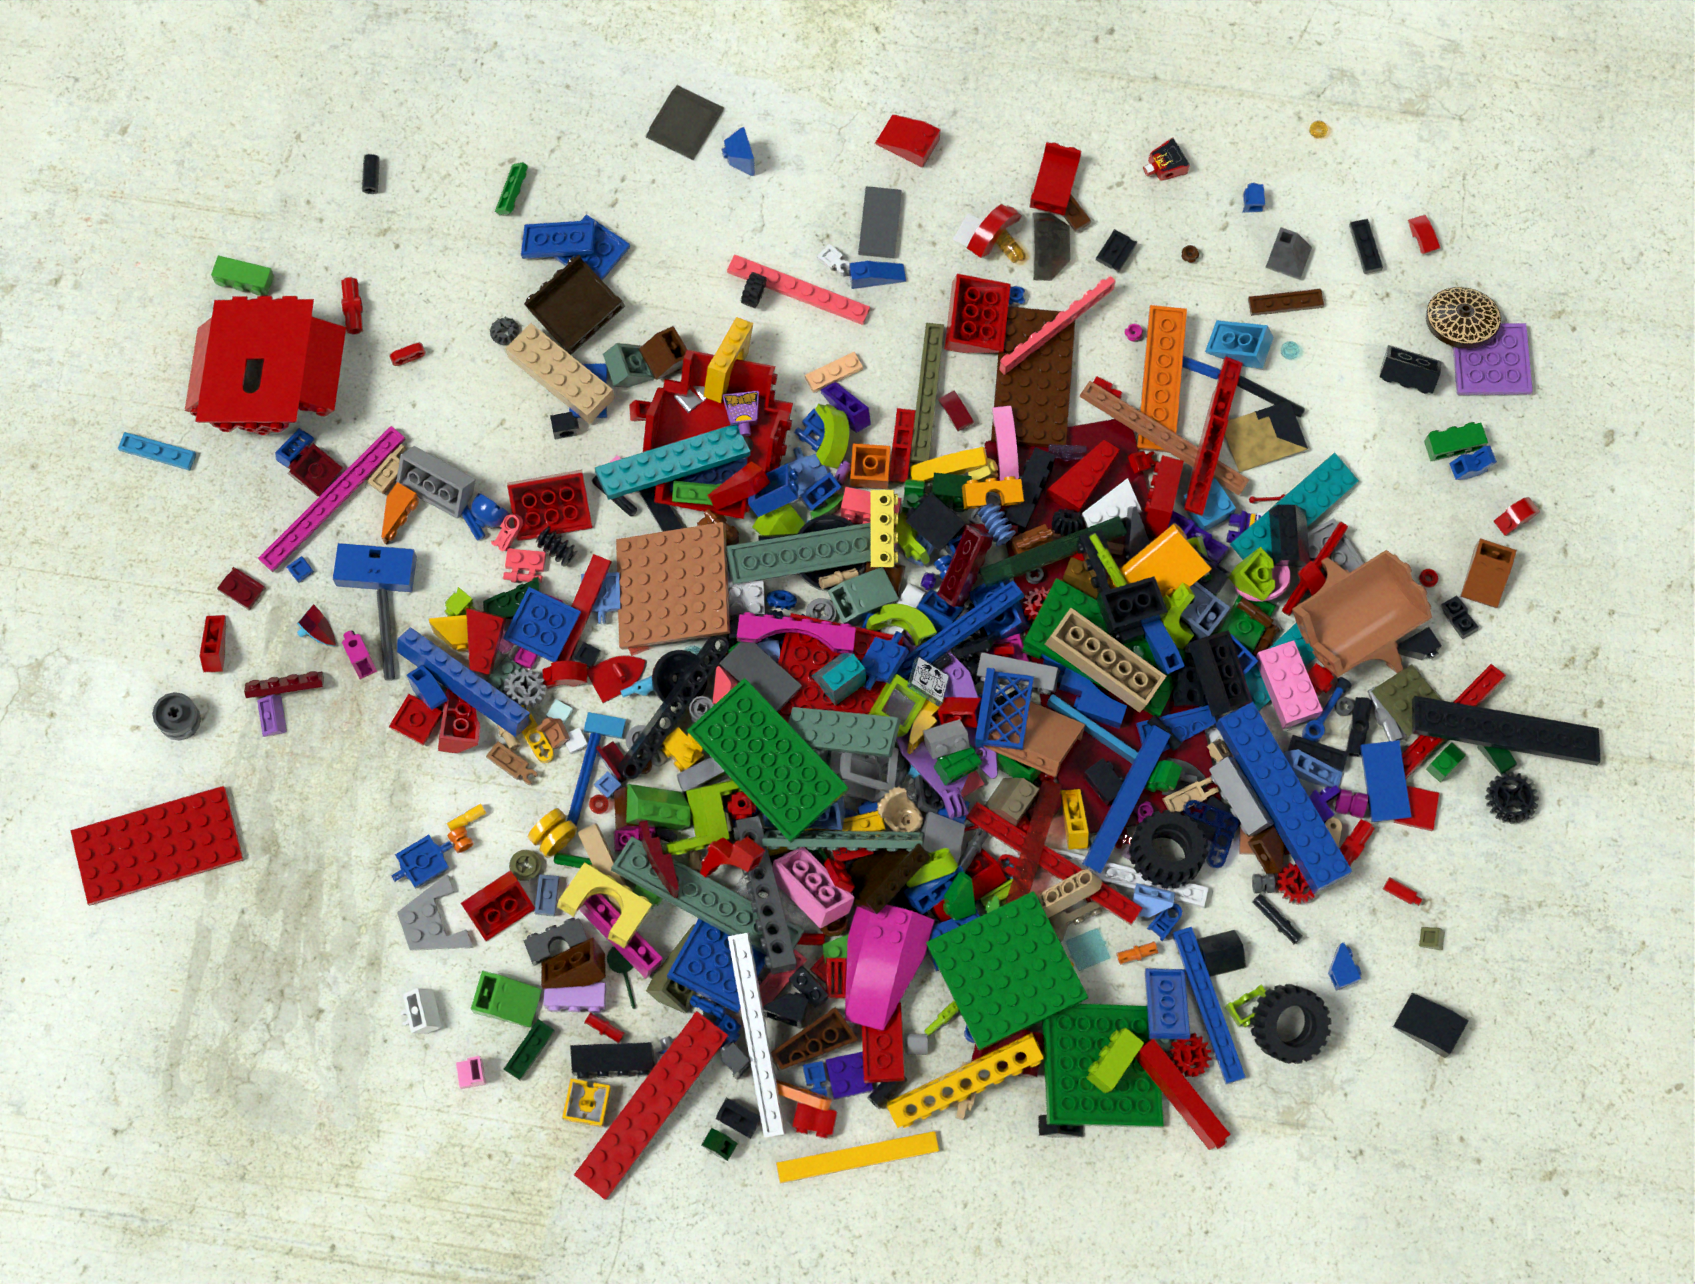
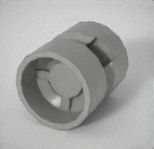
[689,696,714,723]

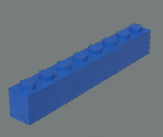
[397,627,530,737]

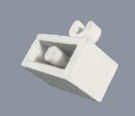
[400,988,442,1034]

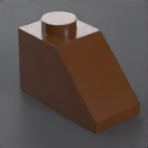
[1248,827,1284,874]

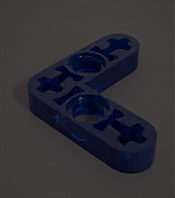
[1183,800,1238,868]

